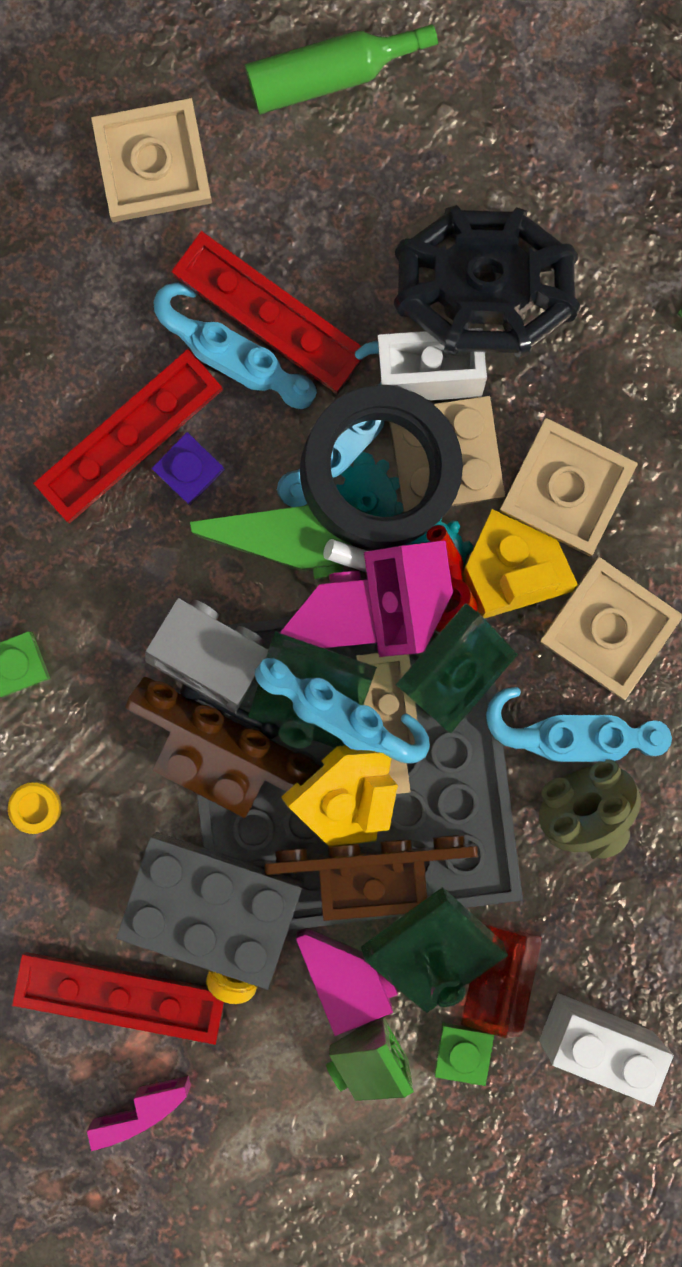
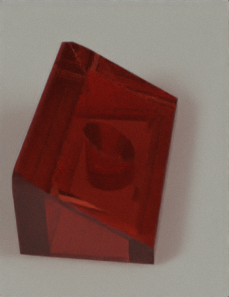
[461,924,542,1039]

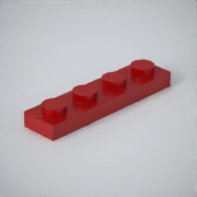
[171,231,365,395]
[33,348,223,524]
[12,952,224,1045]

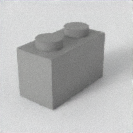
[145,598,270,714]

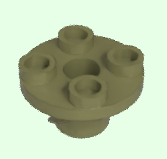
[539,759,641,859]

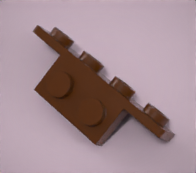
[125,677,321,818]
[265,835,478,921]

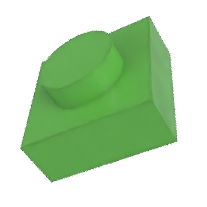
[0,631,50,698]
[434,1023,494,1086]

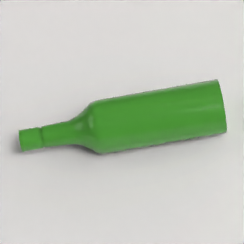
[244,24,438,115]

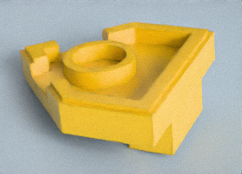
[463,509,578,620]
[281,745,398,846]

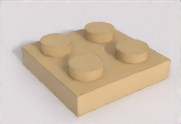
[91,98,212,222]
[390,396,505,513]
[499,418,638,556]
[538,557,682,700]

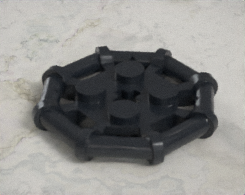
[394,205,580,358]

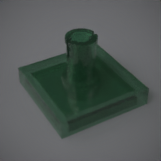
[396,603,518,734]
[248,632,377,748]
[361,887,508,1013]

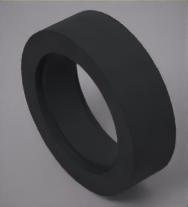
[300,385,463,549]

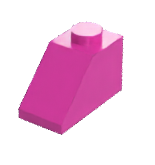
[364,540,453,657]
[272,571,377,653]
[296,928,398,1036]

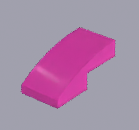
[87,1076,191,1151]

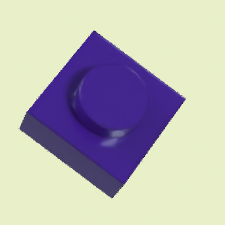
[151,432,225,506]

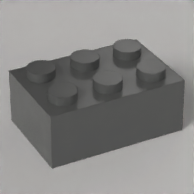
[116,832,304,990]

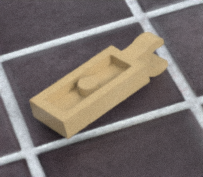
[356,653,417,794]

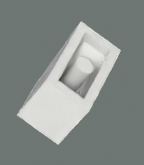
[378,328,487,400]

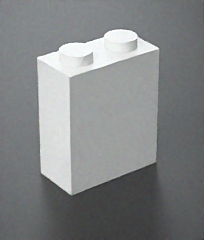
[539,993,674,1106]

